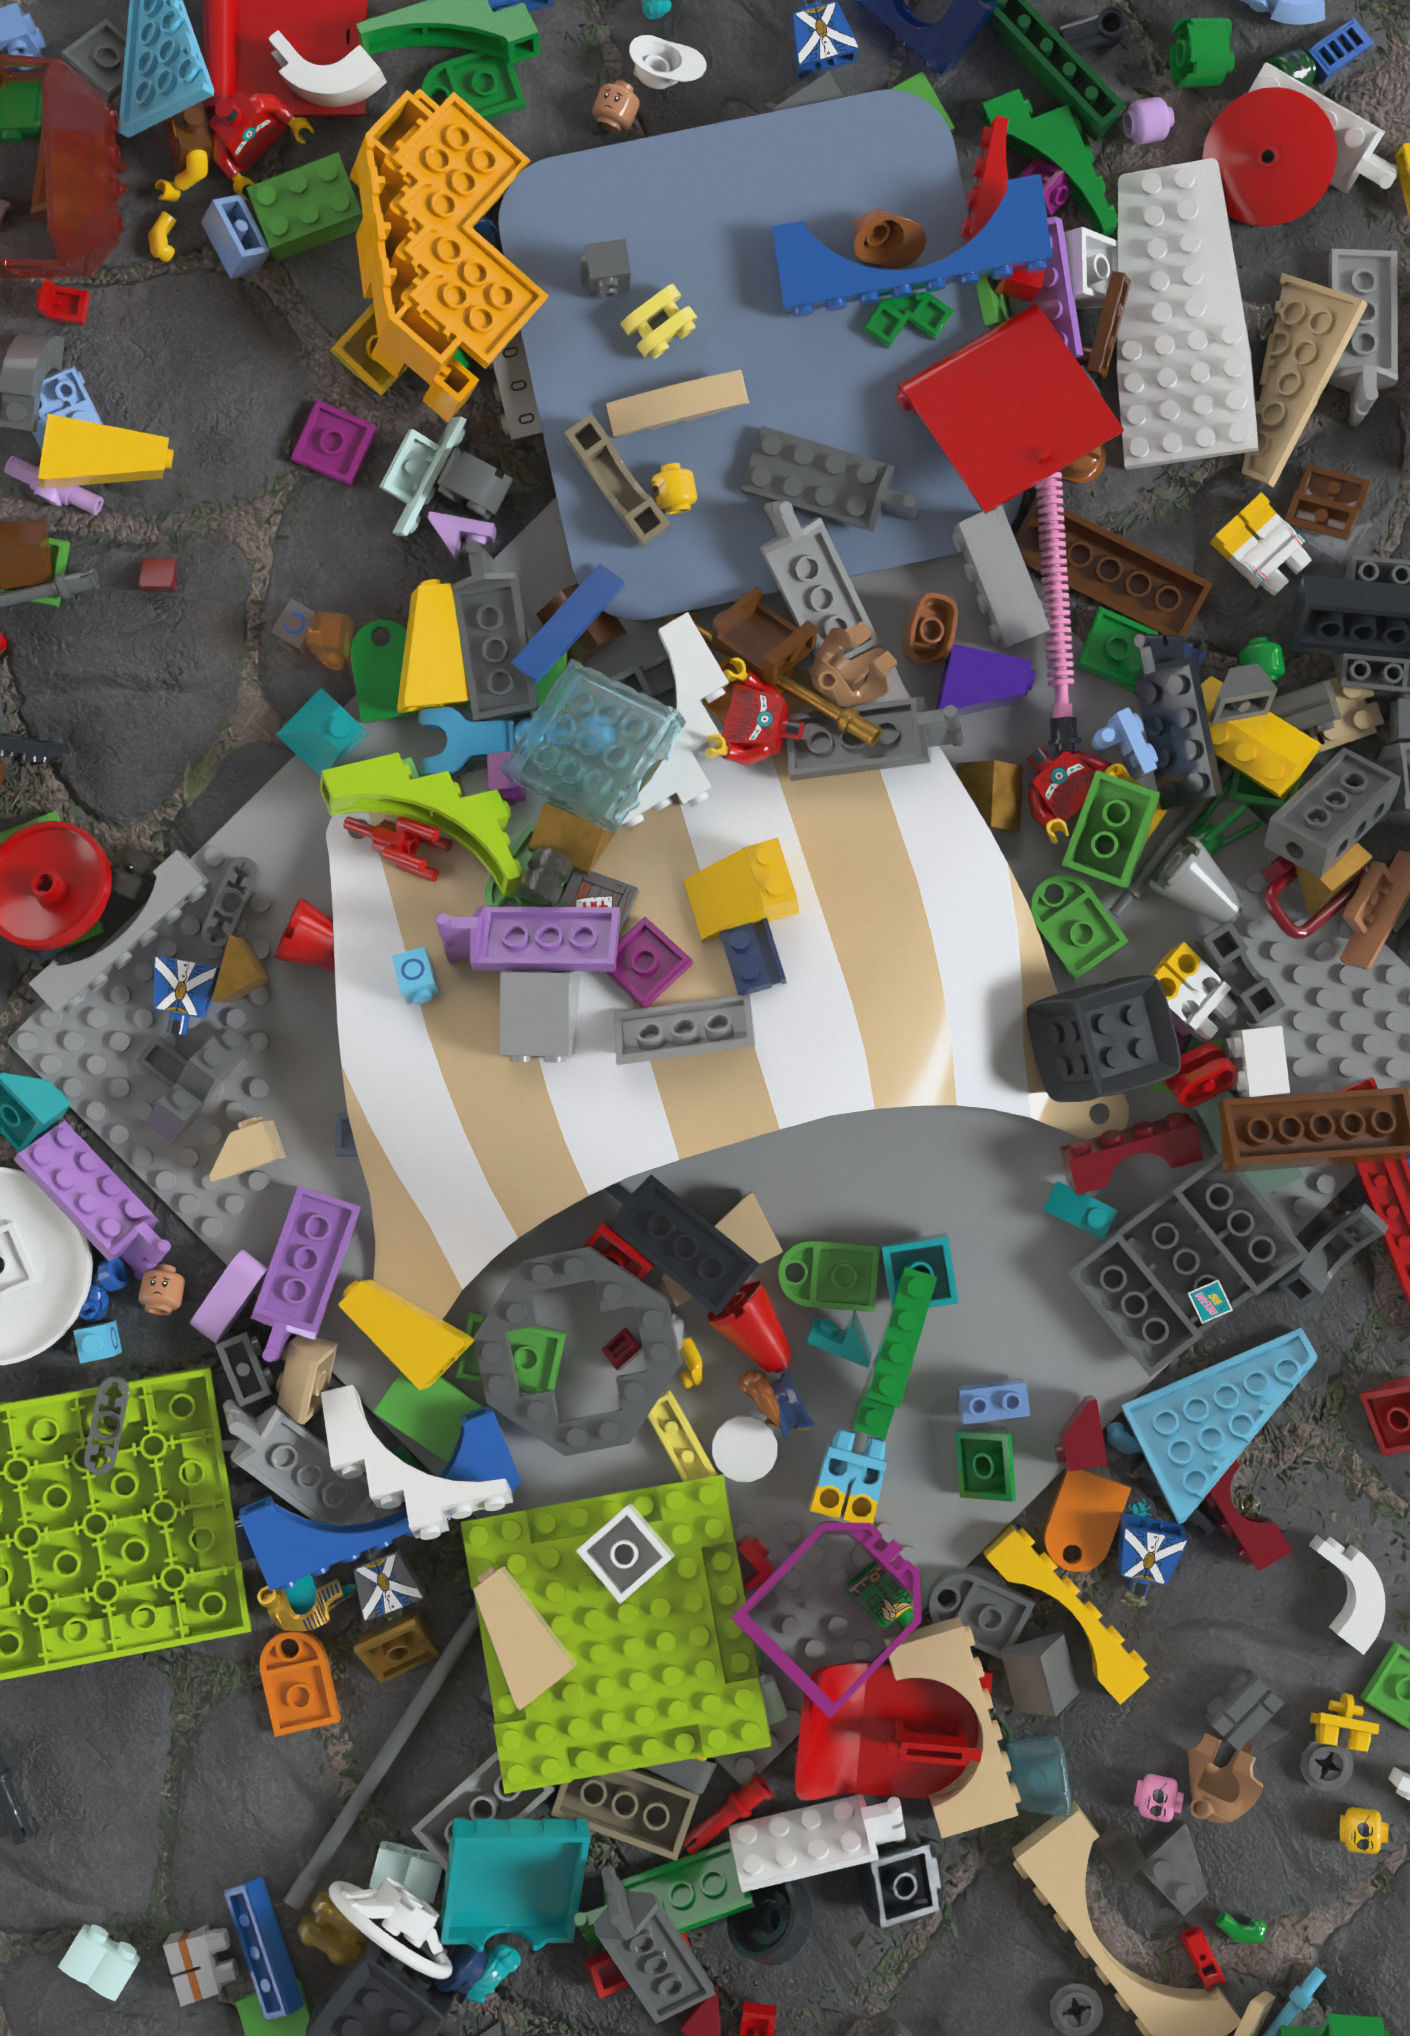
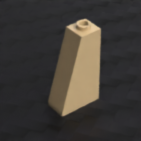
[659,1191,783,1307]
[473,1566,577,1711]

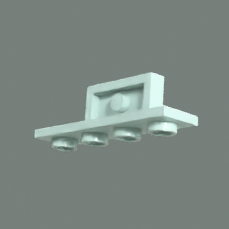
[379,416,467,536]

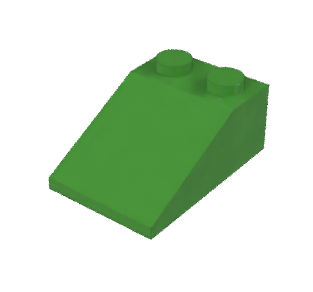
[1062,770,1160,888]

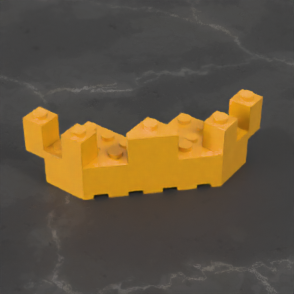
[349,88,549,423]

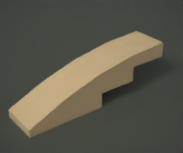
[606,370,749,438]

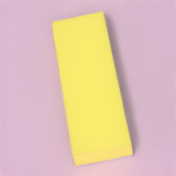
[647,1389,719,1481]

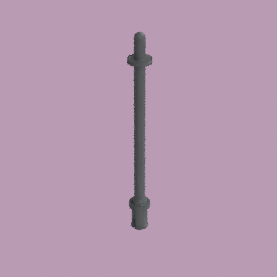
[0,568,100,608]

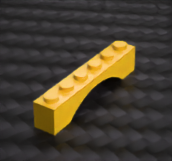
[982,1524,1150,1705]

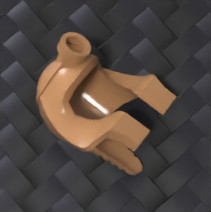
[811,621,898,708]
[1188,1733,1263,1824]

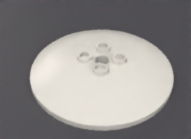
[0,1167,93,1365]

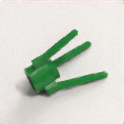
[1189,778,1262,855]

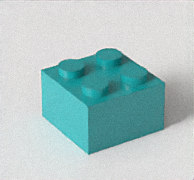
[880,1233,959,1309]

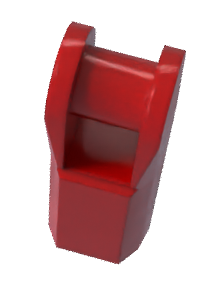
[1180,1926,1226,1992]

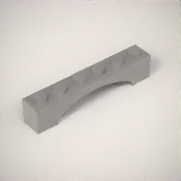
[29,850,210,1014]

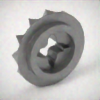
[1299,1741,1354,1791]
[1050,1982,1103,2036]

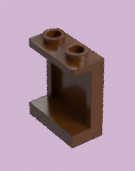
[712,586,818,686]

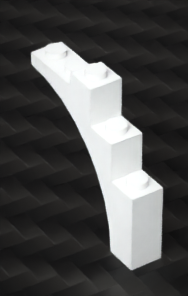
[611,612,729,830]
[321,1385,513,1540]

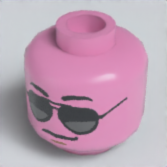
[1134,1774,1184,1822]

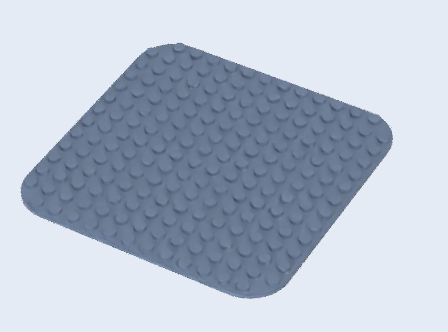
[498,90,1023,621]

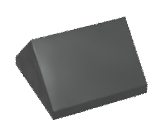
[1000,1631,1079,1717]

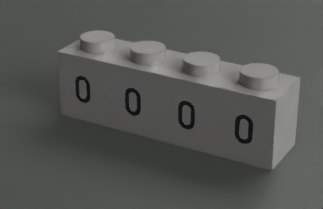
[488,331,543,440]

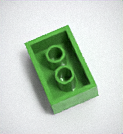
[246,152,363,261]

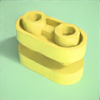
[620,284,698,359]

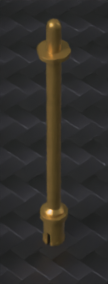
[662,612,883,747]

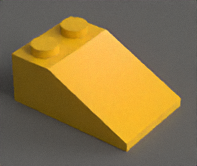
[683,837,800,942]

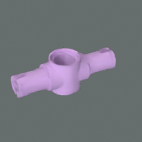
[4,456,104,515]

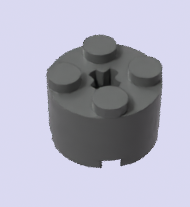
[437,448,513,520]

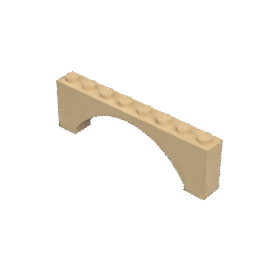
[1012,1801,1241,2036]

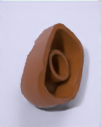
[903,592,958,666]

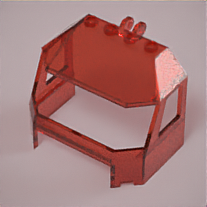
[0,54,129,280]

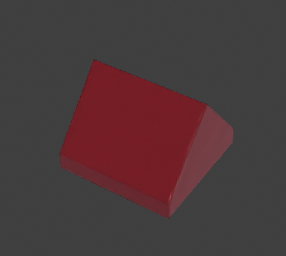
[601,1327,643,1371]

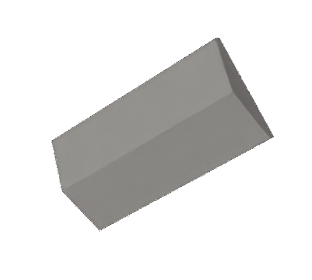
[614,994,755,1065]

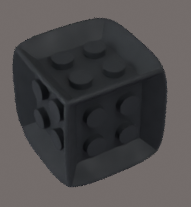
[1027,975,1181,1102]
[306,1925,455,2036]

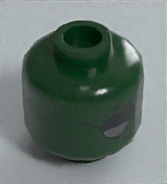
[1269,49,1316,87]

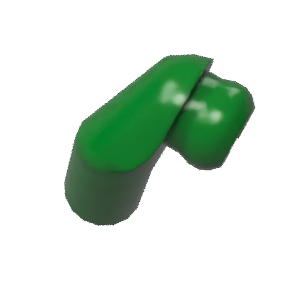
[1215,1912,1267,1944]

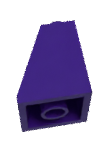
[935,644,1036,716]

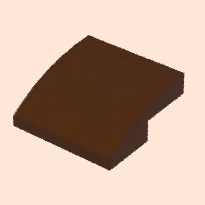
[1284,464,1372,541]

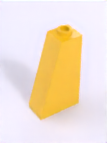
[38,414,174,489]
[397,579,470,713]
[338,1279,475,1391]

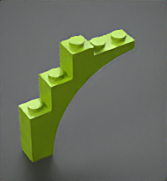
[319,752,522,896]

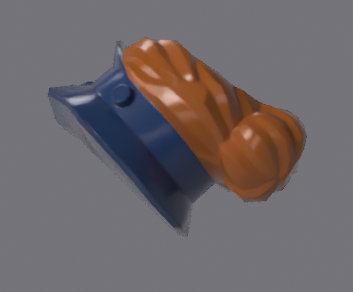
[738,1369,815,1439]

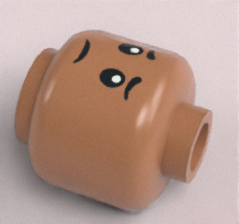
[592,80,640,134]
[139,1264,185,1315]

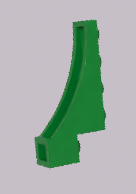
[356,0,540,65]
[979,89,1118,237]
[850,1267,937,1440]

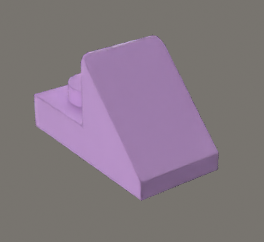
[428,511,497,562]

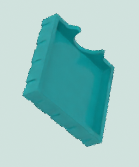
[439,1819,590,1951]

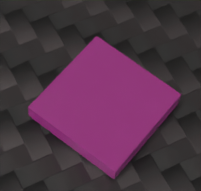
[290,399,377,487]
[604,916,693,1008]

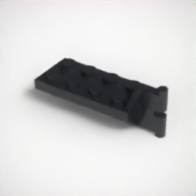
[1134,634,1223,811]
[604,1175,760,1316]

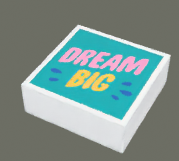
[1188,1279,1233,1324]

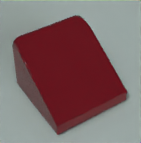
[139,558,177,592]

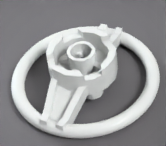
[329,1877,452,1979]

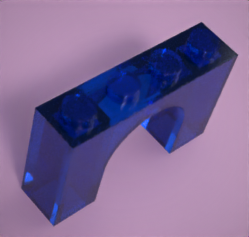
[855,0,999,75]

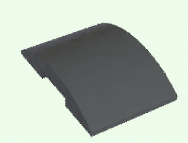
[1066,1151,1310,1377]

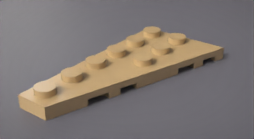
[1242,273,1368,487]

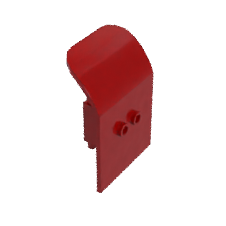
[795,1661,993,1801]

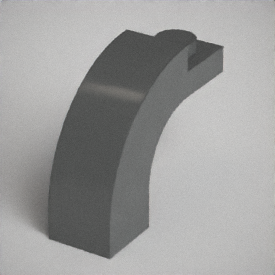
[0,331,65,432]
[1277,1203,1389,1307]

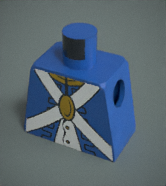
[792,0,859,78]
[154,956,220,1035]
[1118,1512,1188,1596]

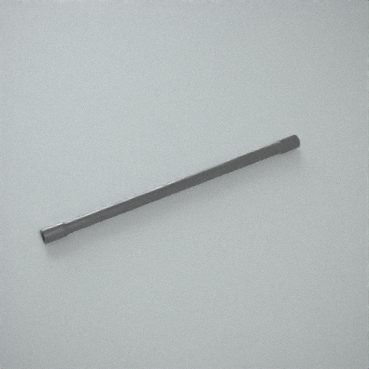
[284,1602,480,1910]

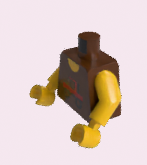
[155,102,213,202]

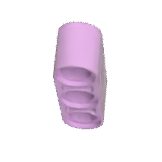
[190,1250,268,1344]

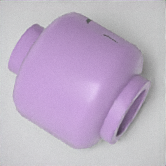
[1123,97,1174,144]

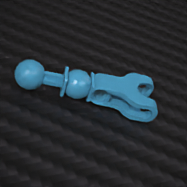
[418,707,619,778]

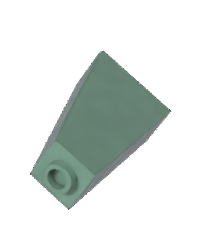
[1191,1090,1304,1196]

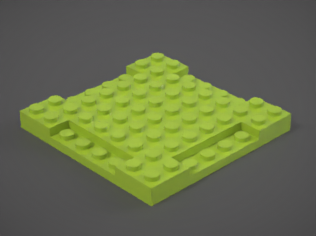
[0,1366,252,1680]
[461,1474,772,1794]

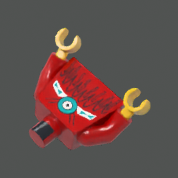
[208,91,314,201]
[704,658,804,766]
[1026,746,1130,844]

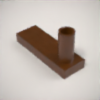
[1075,271,1132,379]

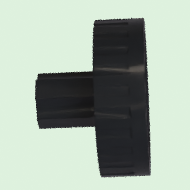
[727,1880,812,1966]

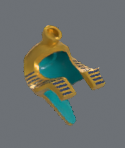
[257,1574,357,1631]

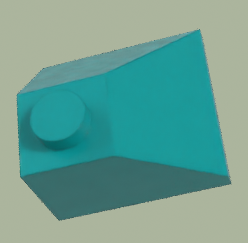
[276,688,369,777]
[0,1073,71,1152]

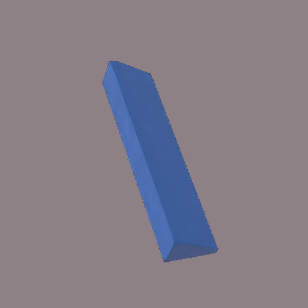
[512,563,625,685]
[224,1877,304,2020]

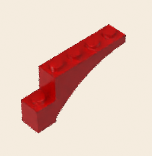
[960,115,1045,302]

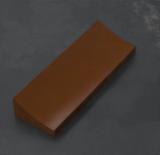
[1015,497,1213,638]
[1217,1087,1410,1173]

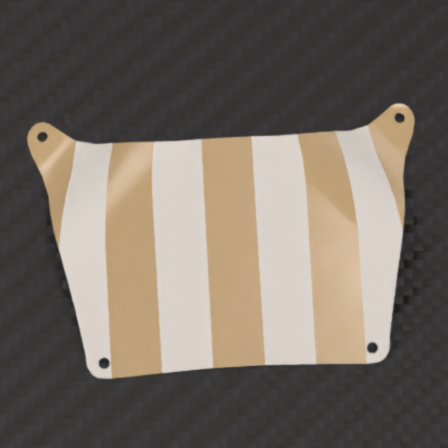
[326,650,1129,1320]

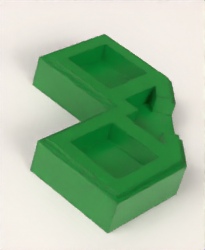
[861,292,954,349]

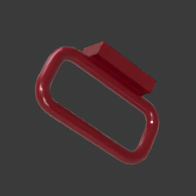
[1260,855,1369,939]

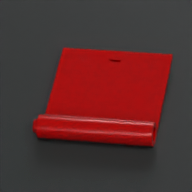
[201,0,368,117]
[895,304,1124,514]

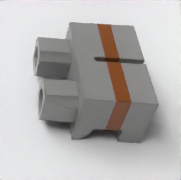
[163,1924,239,2007]

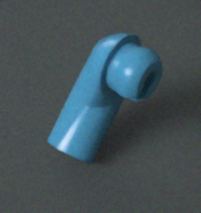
[1106,1422,1142,1454]

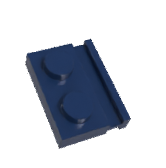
[720,918,787,995]

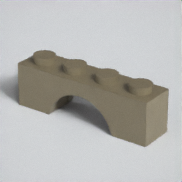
[564,413,671,549]

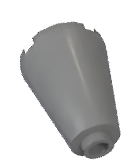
[1149,837,1242,925]

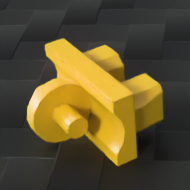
[1310,1693,1380,1752]

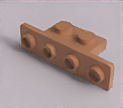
[1340,851,1410,970]

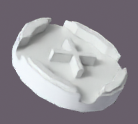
[712,1415,777,1482]

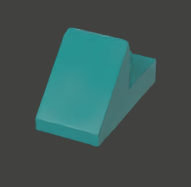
[1043,1181,1118,1240]
[806,1310,873,1368]

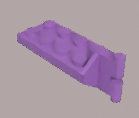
[1008,211,1083,358]
[436,907,621,972]
[14,1120,171,1280]
[251,1186,362,1362]

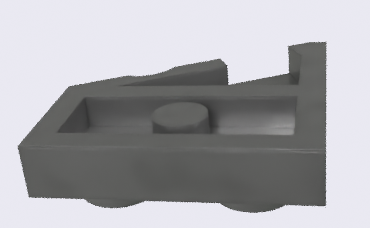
[1136,1820,1208,1916]

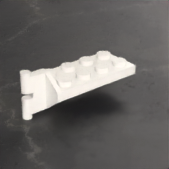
[1248,62,1399,194]
[728,1794,906,1892]

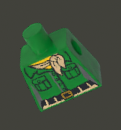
[843,1561,911,1630]

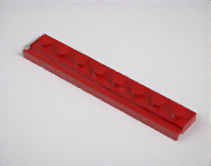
[1335,1077,1410,1308]

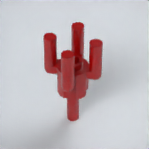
[343,816,453,882]

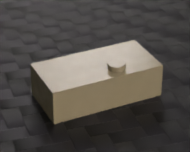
[551,1768,699,1861]

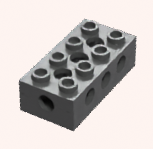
[1264,748,1401,878]

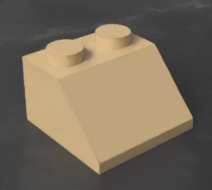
[209,1117,286,1182]
[276,1335,338,1424]

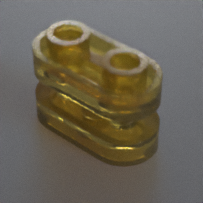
[297,1892,370,1966]

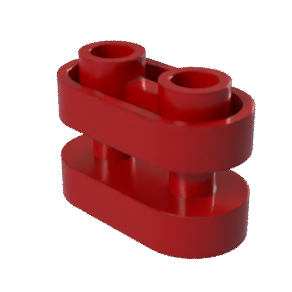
[1163,1043,1239,1108]

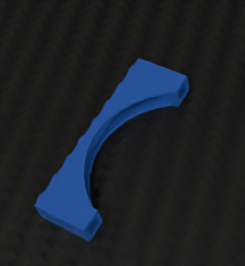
[772,174,1053,317]
[239,1405,522,1591]

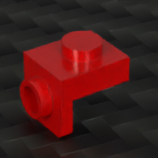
[35,278,91,326]
[738,1534,774,1591]
[739,2002,777,2036]

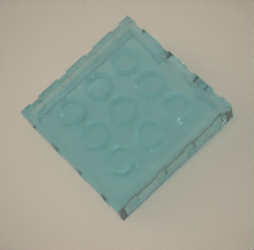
[499,658,686,835]

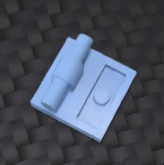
[32,365,103,450]
[1091,707,1158,780]

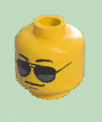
[651,463,697,515]
[1339,1807,1388,1854]

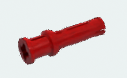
[683,1772,773,1855]

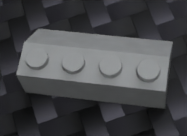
[952,505,1051,650]
[411,1751,559,1871]

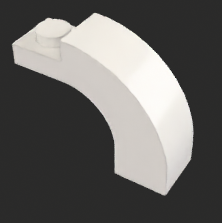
[268,30,387,107]
[1309,1535,1385,1655]

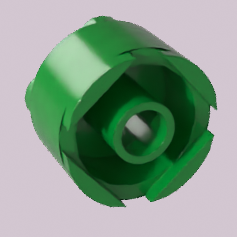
[1169,17,1235,88]

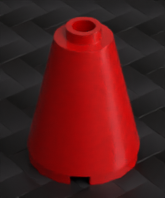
[274,898,335,971]
[707,1279,793,1374]

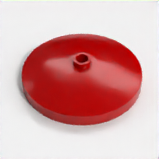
[1202,87,1337,226]
[0,821,112,950]

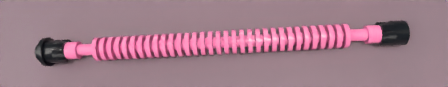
[1036,470,1081,752]

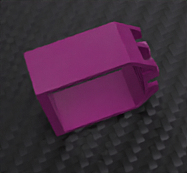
[731,1523,922,1719]

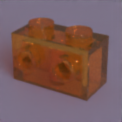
[306,611,357,669]

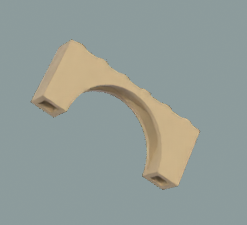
[883,1616,1021,1838]

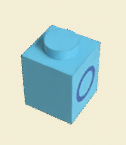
[392,946,440,1004]
[74,1320,122,1363]

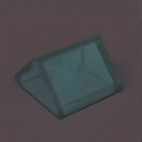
[1007,1736,1073,1817]

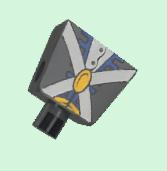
[354,1546,427,1621]

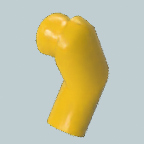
[148,211,176,262]
[679,1337,703,1389]

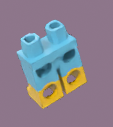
[808,1428,887,1525]

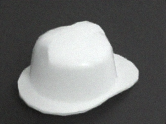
[629,35,706,89]

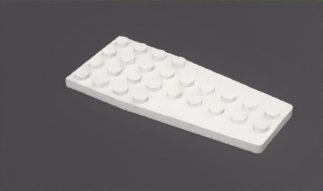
[1117,158,1259,470]

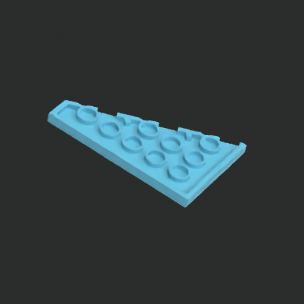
[118,0,214,138]
[1121,1327,1317,1525]

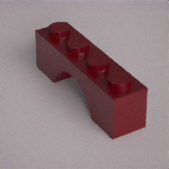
[1060,1112,1203,1195]
[1204,1459,1292,1572]

